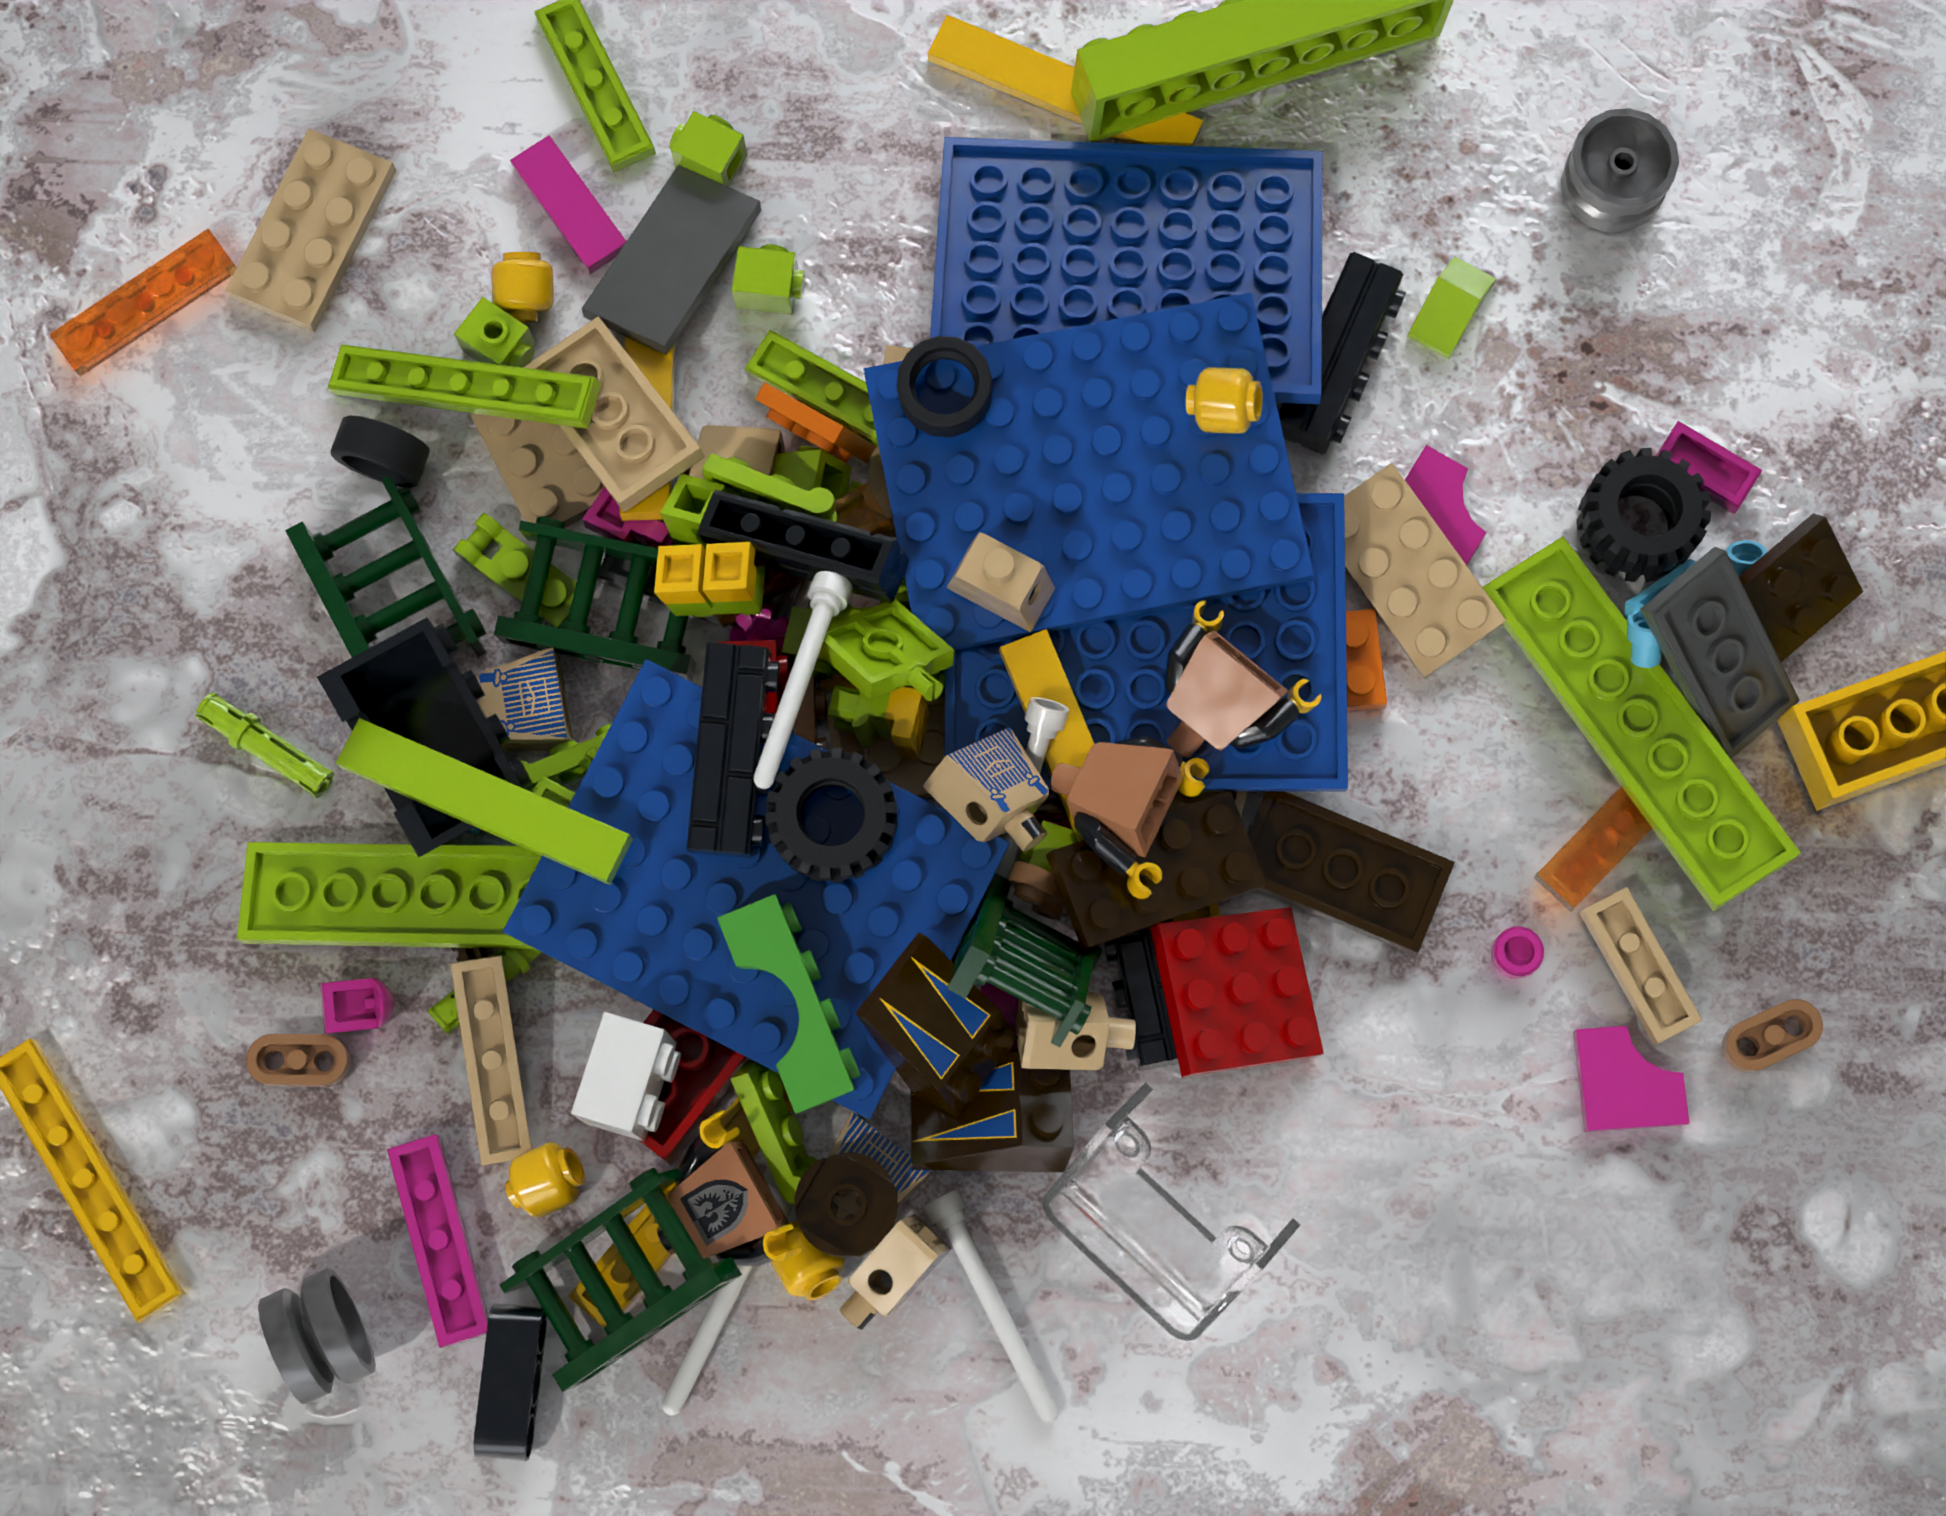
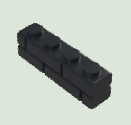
[1278,252,1407,454]
[698,490,909,604]
[687,642,780,858]
[1103,919,1179,1071]

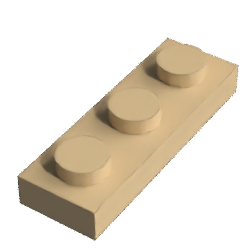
[1579,887,1703,1046]

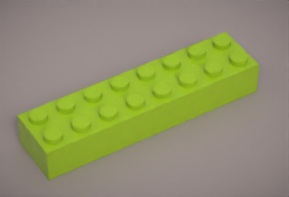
[1071,0,1454,142]

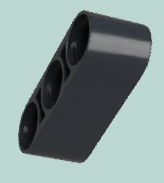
[473,1303,547,1461]

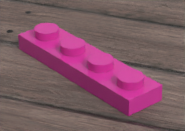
[387,1134,489,1348]

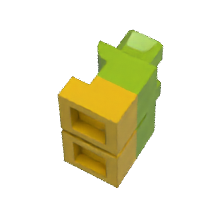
[654,542,765,617]
[828,685,930,760]

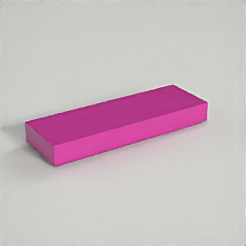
[510,135,627,274]

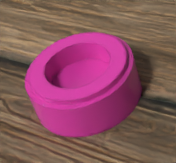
[1491,926,1544,979]

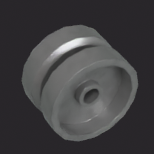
[1561,108,1679,233]
[258,1268,376,1404]

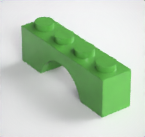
[717,894,861,1114]

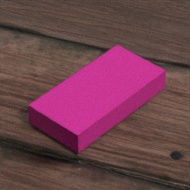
[1656,421,1762,514]

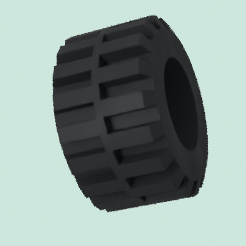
[1576,448,1712,582]
[765,747,898,883]

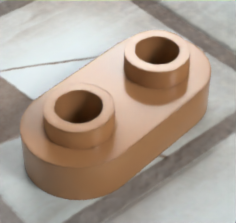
[1008,861,1068,920]
[1722,999,1823,1073]
[246,1034,351,1087]

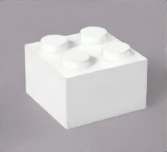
[571,1012,681,1142]

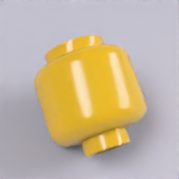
[491,252,554,323]
[1186,367,1263,434]
[505,1142,585,1218]
[770,1221,845,1301]

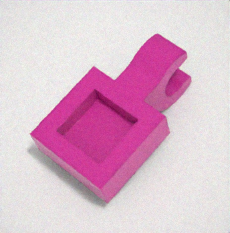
[582,487,674,548]

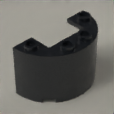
[317,618,533,858]

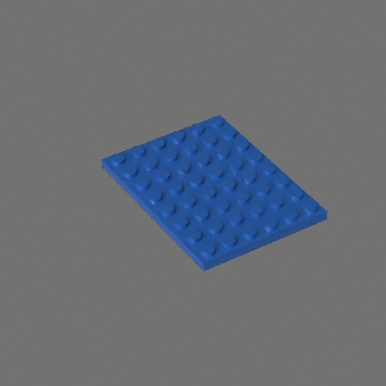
[930,137,1323,405]
[863,292,1314,651]
[944,493,1348,792]
[502,659,1010,1120]

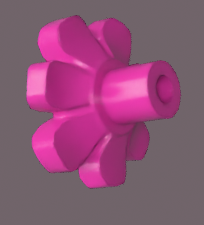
[729,604,789,655]

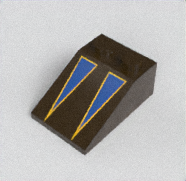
[855,932,1018,1117]
[910,1052,1074,1173]

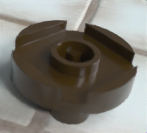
[794,1152,899,1258]

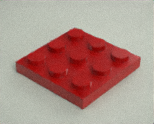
[1150,907,1324,1078]

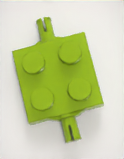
[819,599,954,701]

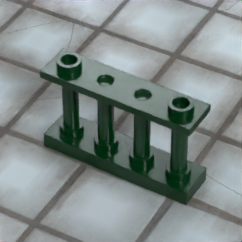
[285,476,487,657]
[494,517,697,682]
[947,873,1103,1047]
[499,1168,742,1392]

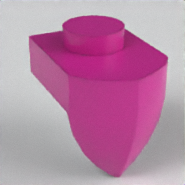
[320,978,395,1034]

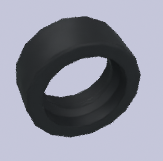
[897,336,992,437]
[331,415,430,488]

